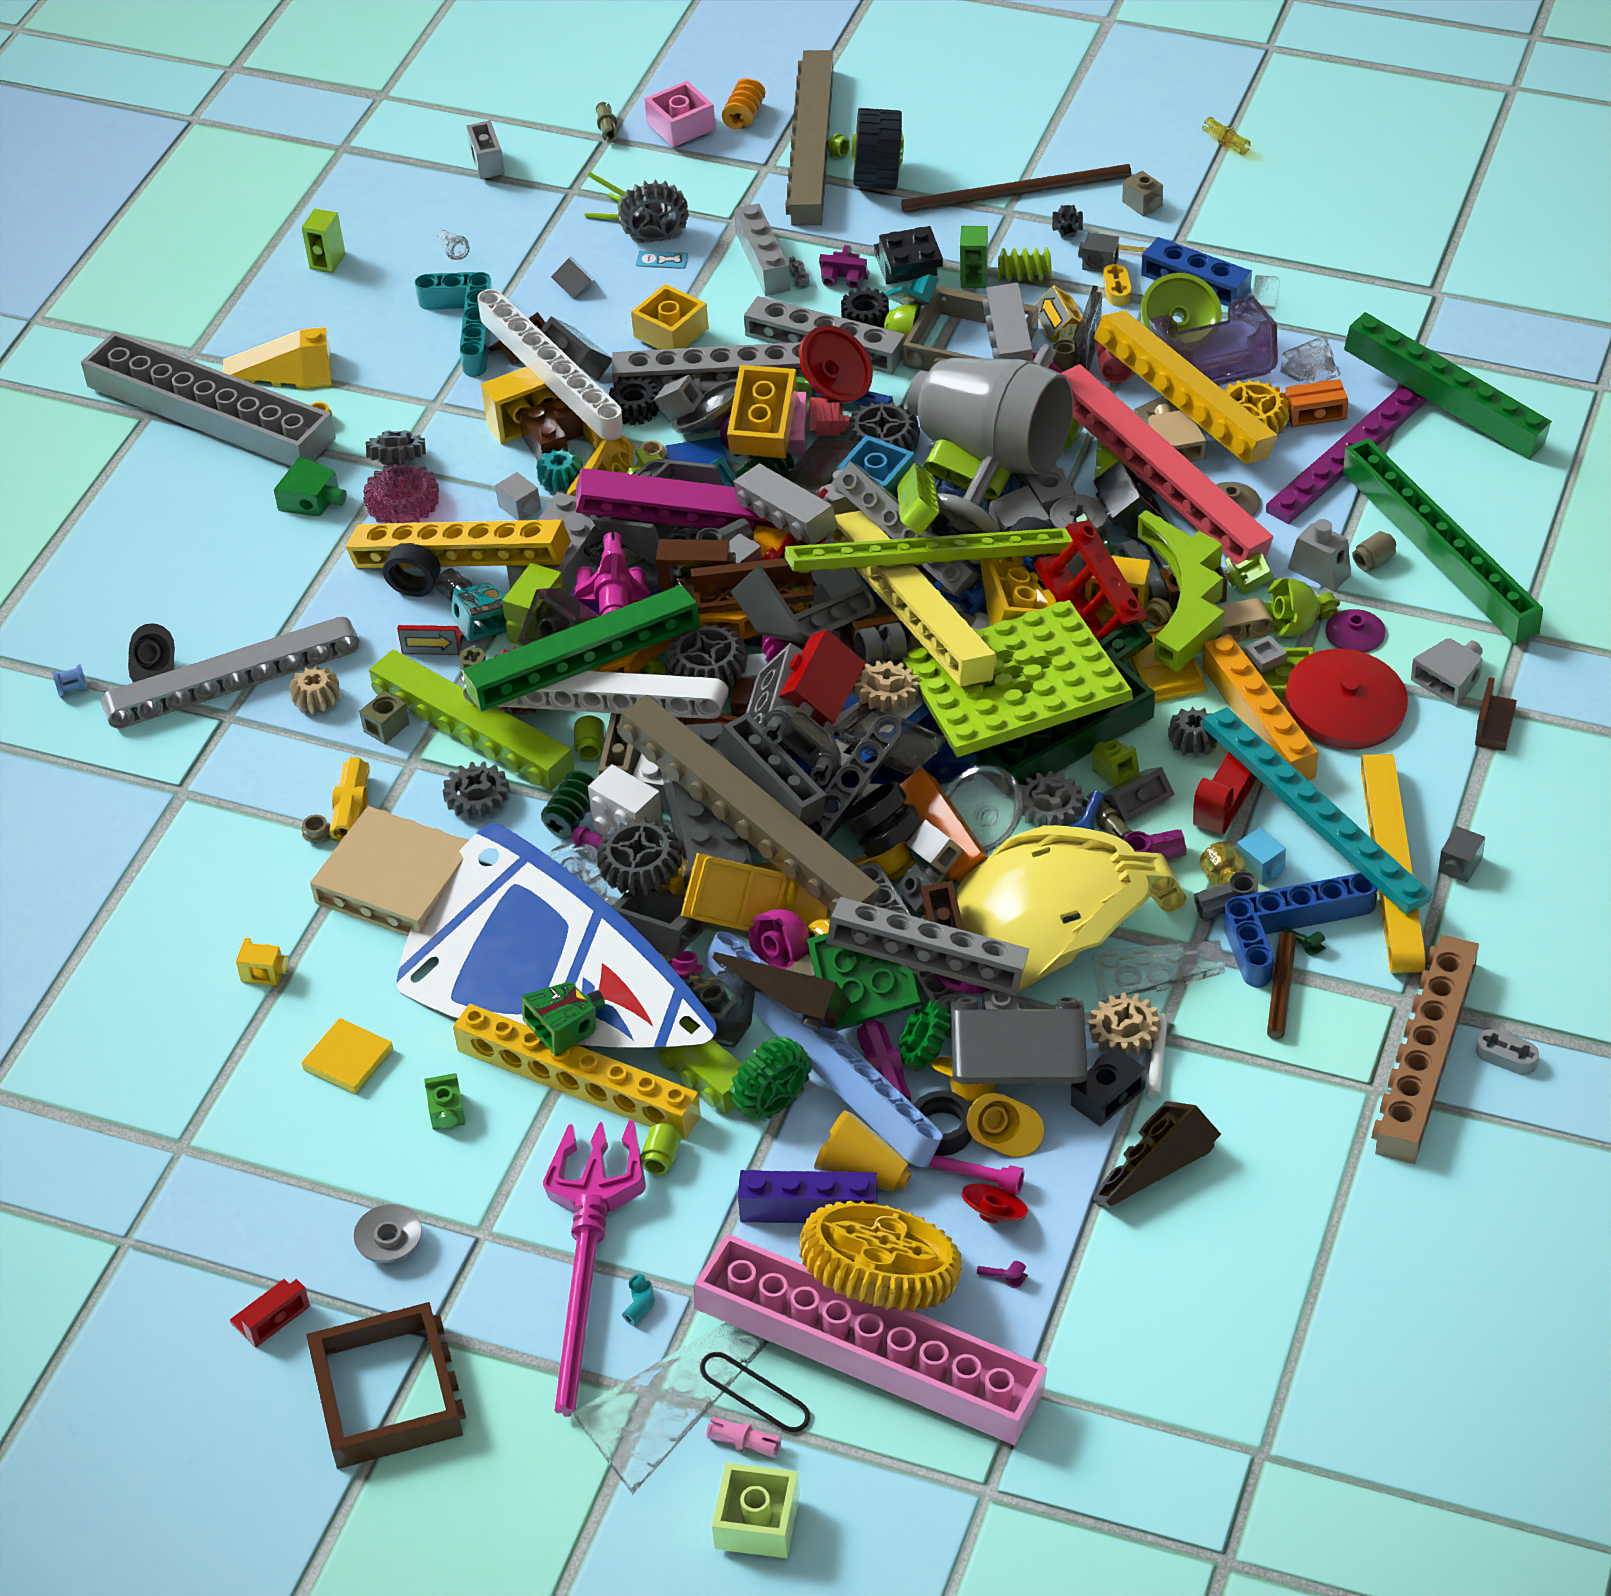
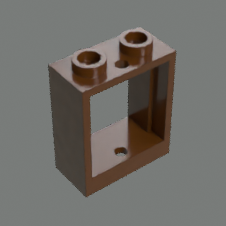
[656,539,736,603]

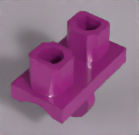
[819,245,870,288]

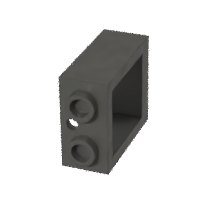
[611,889,704,959]

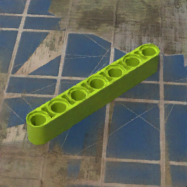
[897,462,940,536]

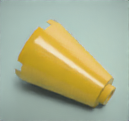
[814,1110,912,1193]

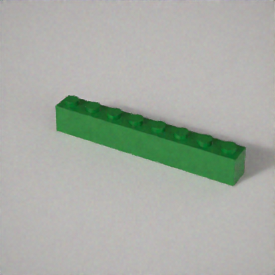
[1344,312,1552,460]
[462,585,700,712]

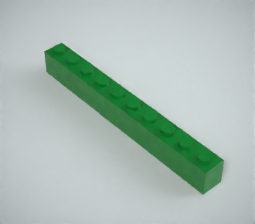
[1343,438,1543,645]

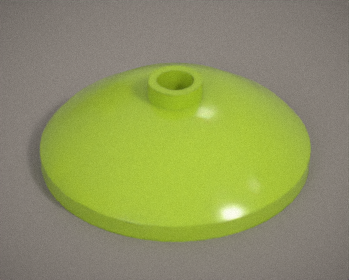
[1140,273,1222,351]

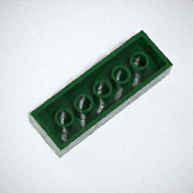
[972,658,1155,799]

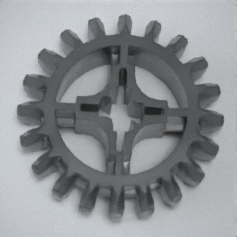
[618,179,689,243]
[845,401,920,452]
[666,623,748,687]
[596,817,682,897]

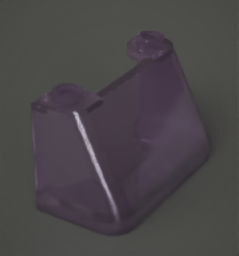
[1149,295,1278,386]

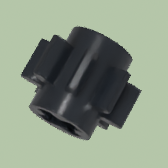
[1052,205,1083,237]

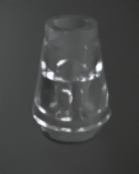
[437,230,470,260]

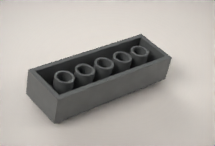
[661,723,753,892]

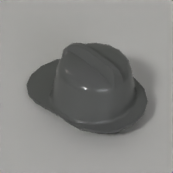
[128,623,175,683]

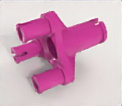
[574,532,649,616]

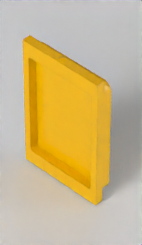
[1129,625,1207,703]
[681,853,792,931]

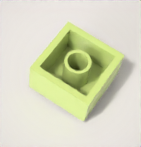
[712,1462,800,1559]

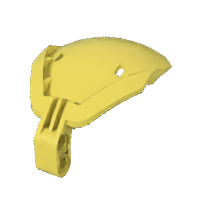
[955,826,1187,992]

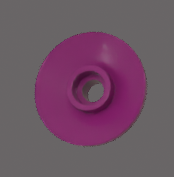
[1325,609,1386,653]

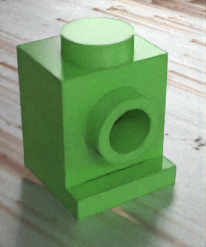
[424,1073,465,1130]

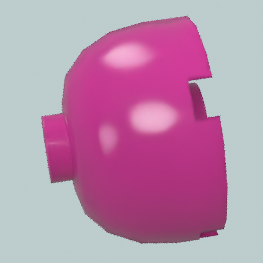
[748,908,810,969]

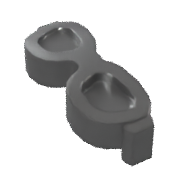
[789,256,810,287]

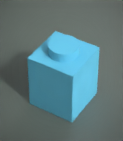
[1235,827,1286,885]

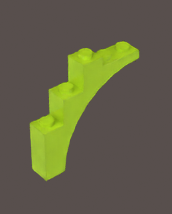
[1138,510,1224,672]

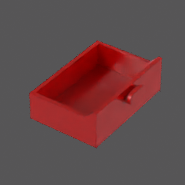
[779,629,866,727]

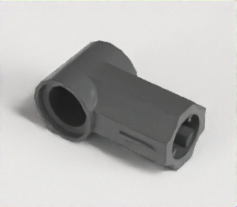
[1194,871,1258,920]

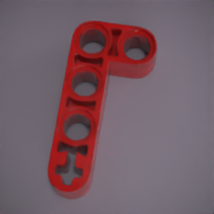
[1193,752,1257,835]

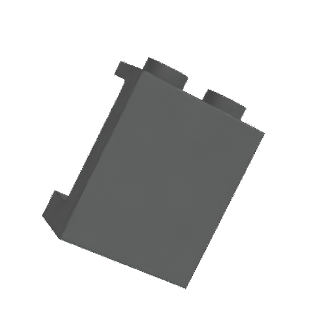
[541,316,612,380]

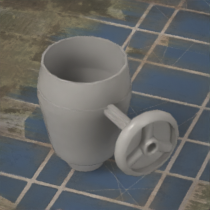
[907,344,1074,535]

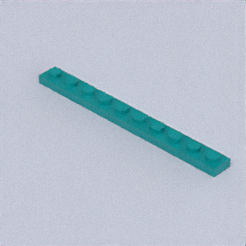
[1202,707,1432,914]

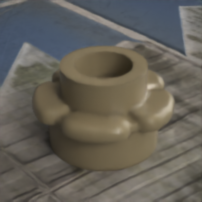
[301,814,331,843]

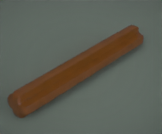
[1267,932,1296,1039]

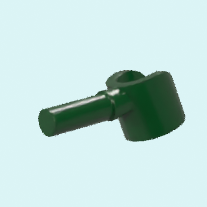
[1282,927,1326,956]

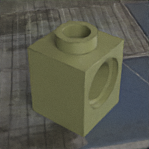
[359,690,410,744]

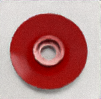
[961,1183,1028,1224]

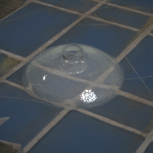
[944,765,1024,852]

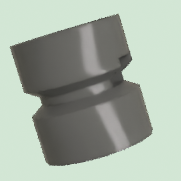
[854,622,907,668]

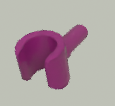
[977,1260,1028,1288]

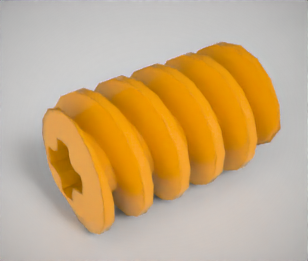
[721,78,766,130]

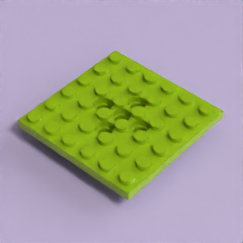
[902,600,1133,758]

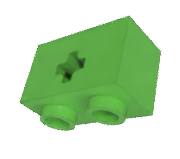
[960,225,988,288]

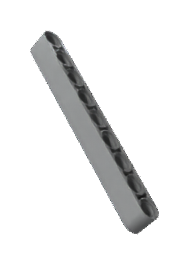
[101,616,360,729]

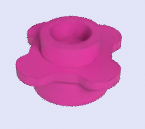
[667,951,703,978]

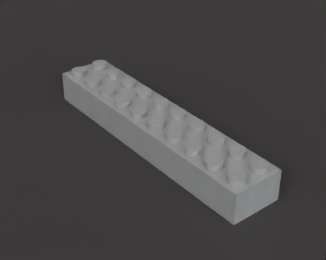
[81,331,336,466]

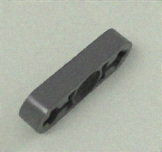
[1118,539,1167,601]

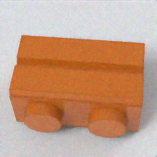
[1285,379,1348,427]

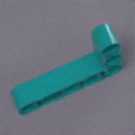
[414,272,492,377]

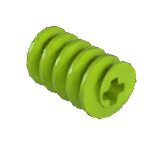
[998,247,1052,282]

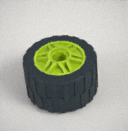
[851,108,904,189]

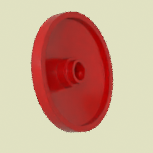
[1285,648,1408,749]

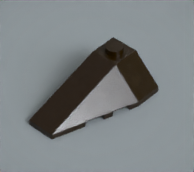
[712,952,851,1030]
[1092,1101,1221,1207]

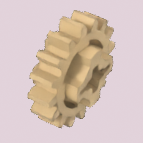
[853,661,920,712]
[1088,992,1161,1056]

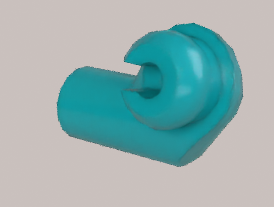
[622,1274,655,1326]

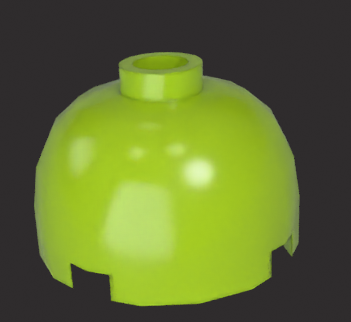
[1265,578,1320,638]

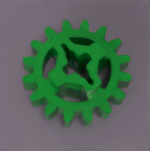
[898,1000,951,1072]

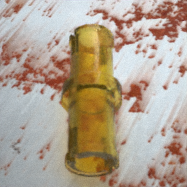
[1202,116,1251,155]

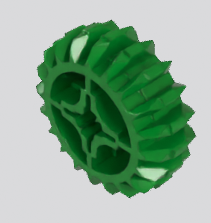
[729,1036,812,1122]

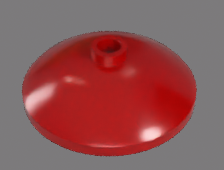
[799,325,873,403]

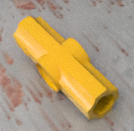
[330,757,370,842]

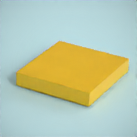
[301,1017,394,1094]

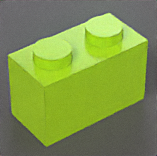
[301,208,346,273]

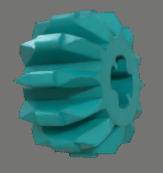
[536,447,583,493]

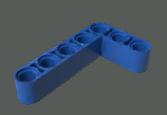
[1224,873,1378,988]

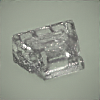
[1280,336,1341,384]

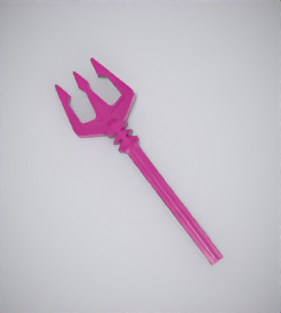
[543,1120,646,1417]

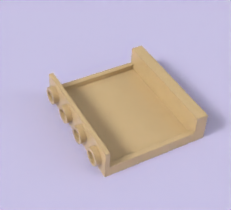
[310,806,469,936]

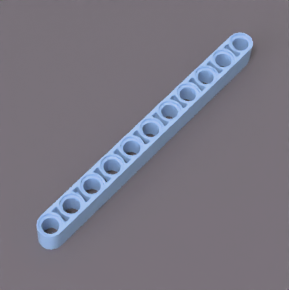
[704,931,943,1167]

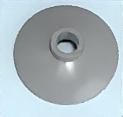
[353,1204,422,1263]

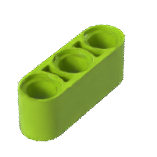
[924,439,1011,500]

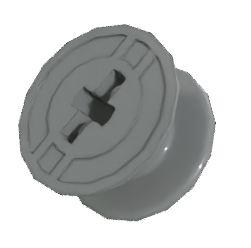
[1050,495,1107,539]

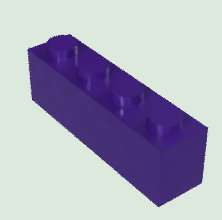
[738,1170,878,1223]

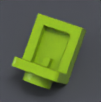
[1224,552,1275,594]

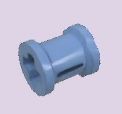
[52,664,88,697]

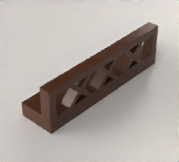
[691,558,814,614]

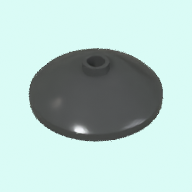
[672,379,737,435]

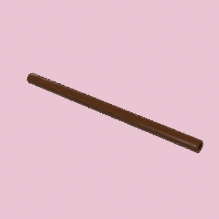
[901,164,1131,212]

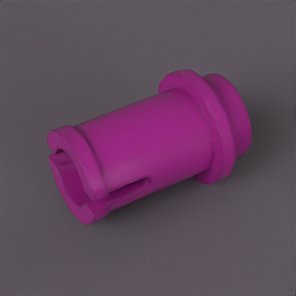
[571,826,602,853]

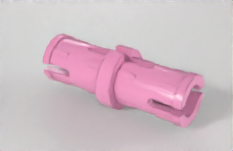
[706,1416,782,1459]

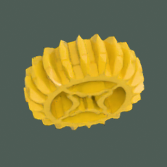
[1223,379,1290,434]

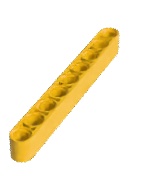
[1361,754,1425,974]

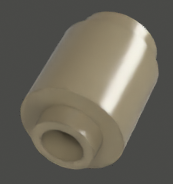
[1352,531,1397,571]

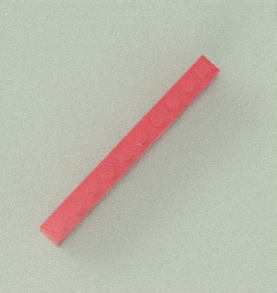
[1061,364,1274,565]

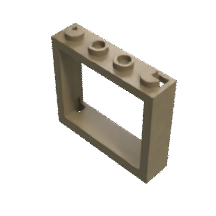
[903,285,1038,371]

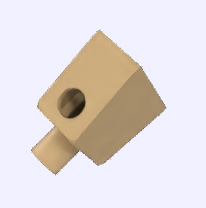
[1148,404,1206,462]

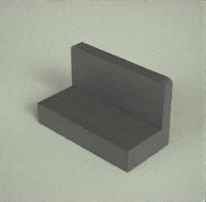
[1103,767,1175,822]

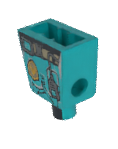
[451,582,508,641]

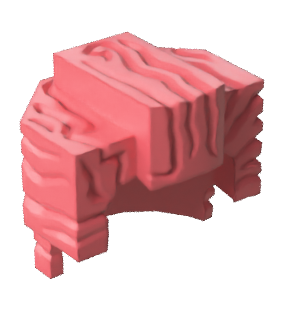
[810,398,850,437]

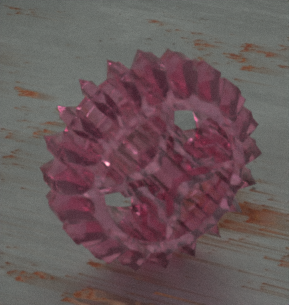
[363,462,439,524]

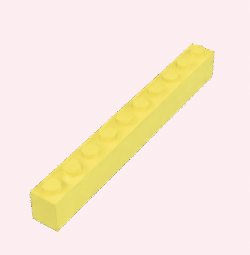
[831,510,997,687]

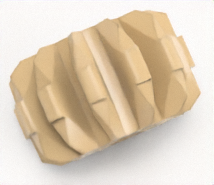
[289,665,340,716]

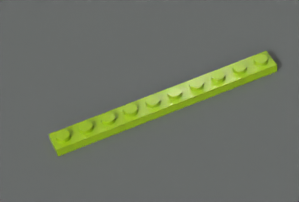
[785,528,1072,573]

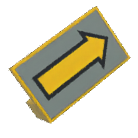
[1034,285,1090,342]

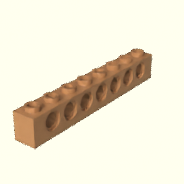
[1371,935,1479,1164]

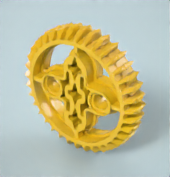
[799,1201,962,1311]

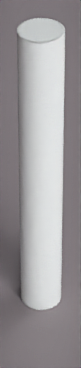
[1147,1013,1168,1099]

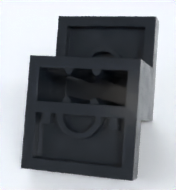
[874,226,943,285]

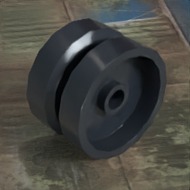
[842,781,923,858]

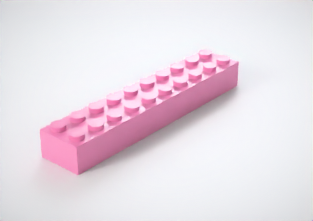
[694,1233,1047,1446]

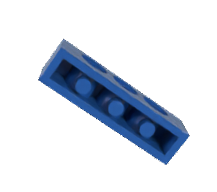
[1141,237,1252,309]

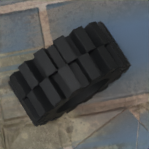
[841,287,889,328]
[609,376,660,425]

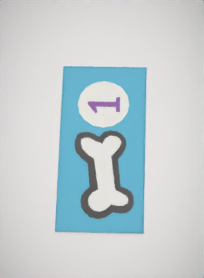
[635,251,688,268]

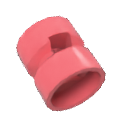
[1096,341,1135,383]

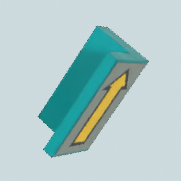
[885,274,939,307]

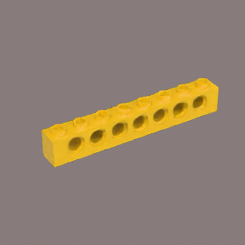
[346,519,571,568]
[453,1003,701,1141]

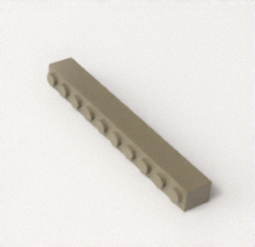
[785,50,834,226]
[617,695,880,914]

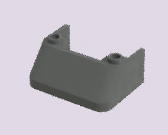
[731,536,876,644]

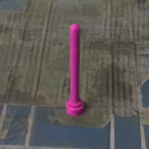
[889,1144,1025,1195]

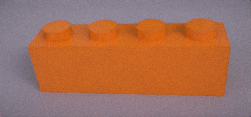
[900,767,989,883]

